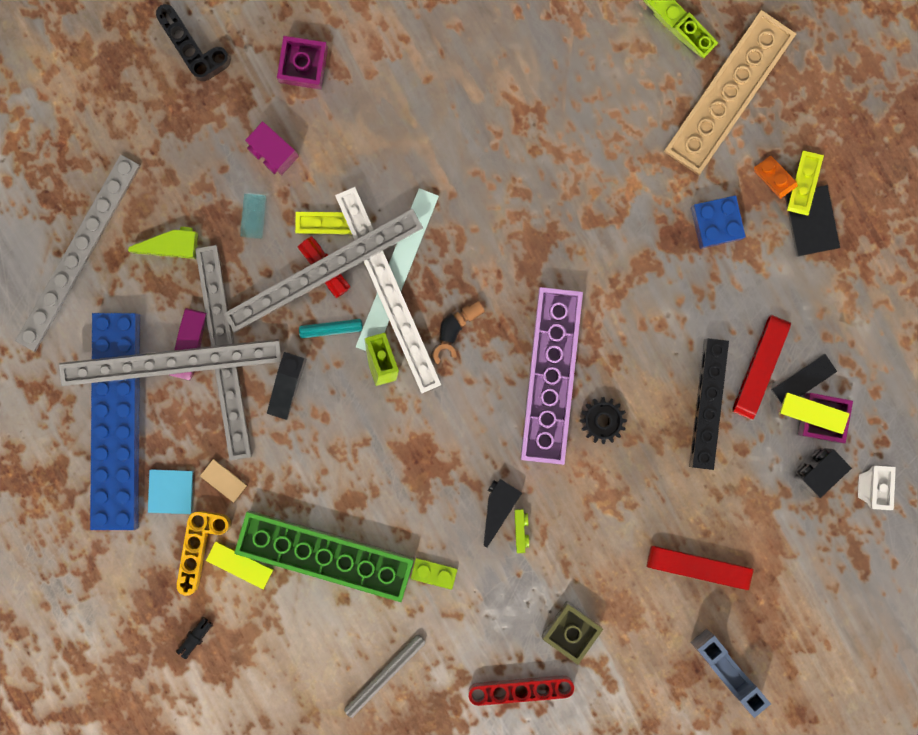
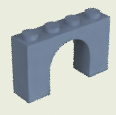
[690,629,771,718]

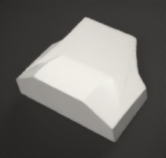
[858,466,896,510]

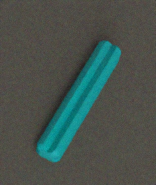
[299,319,363,338]

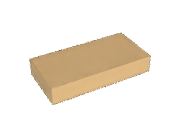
[200,459,248,503]

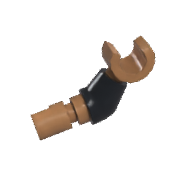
[432,301,485,365]

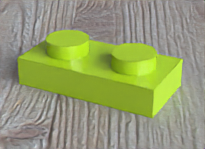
[514,508,529,553]
[411,558,458,590]

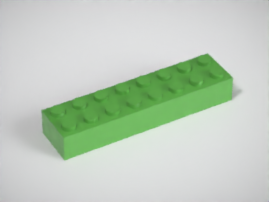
[234,510,414,603]

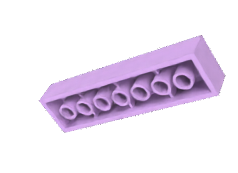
[520,287,583,465]

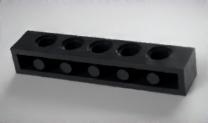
[689,338,729,470]

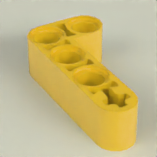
[177,511,231,596]

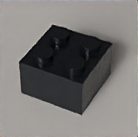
[794,448,852,498]

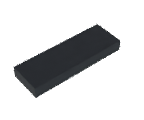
[771,354,837,406]

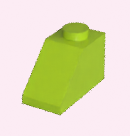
[364,333,399,386]

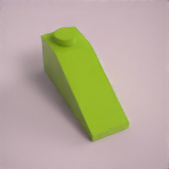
[128,227,198,259]

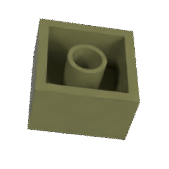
[541,601,603,665]

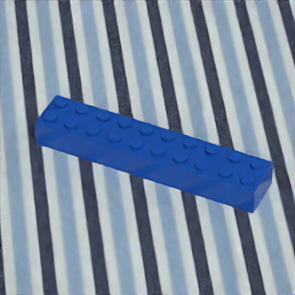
[90,313,140,530]

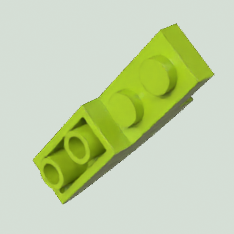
[643,0,718,58]

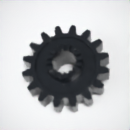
[579,397,627,444]

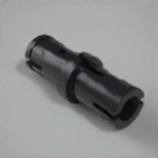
[176,617,213,659]

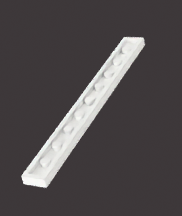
[335,187,441,393]

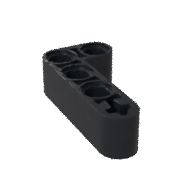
[156,4,230,81]

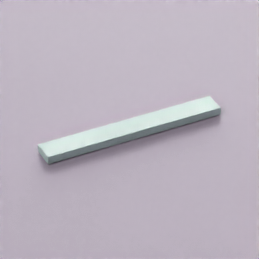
[356,188,439,351]

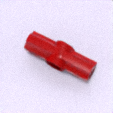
[298,236,351,298]

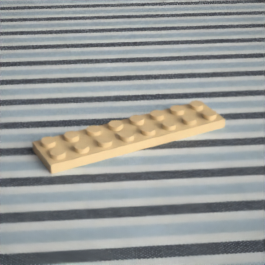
[664,10,796,175]

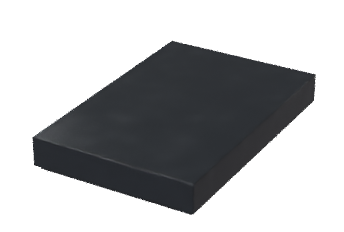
[785,185,840,257]

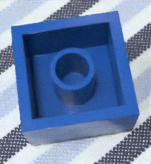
[691,195,746,249]

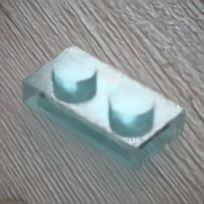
[240,194,266,239]

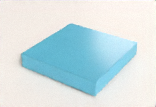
[148,469,193,514]

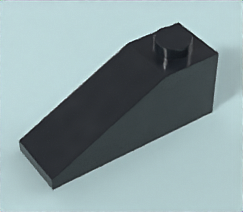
[267,352,307,420]
[483,479,522,548]

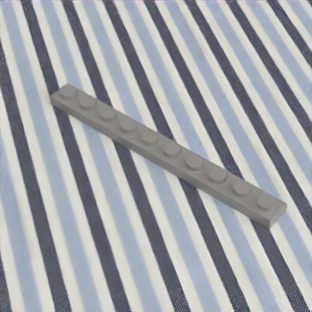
[15,154,140,352]
[224,209,423,332]
[195,245,252,461]
[59,339,281,386]

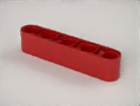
[732,315,791,420]
[646,546,754,590]
[468,675,574,706]

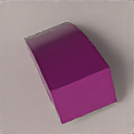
[169,308,207,380]

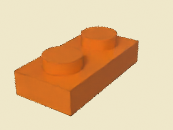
[754,156,798,199]

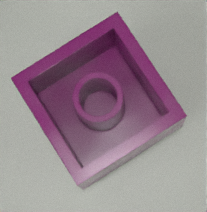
[277,36,328,90]
[245,121,299,175]
[798,393,853,444]

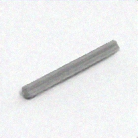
[344,635,425,718]

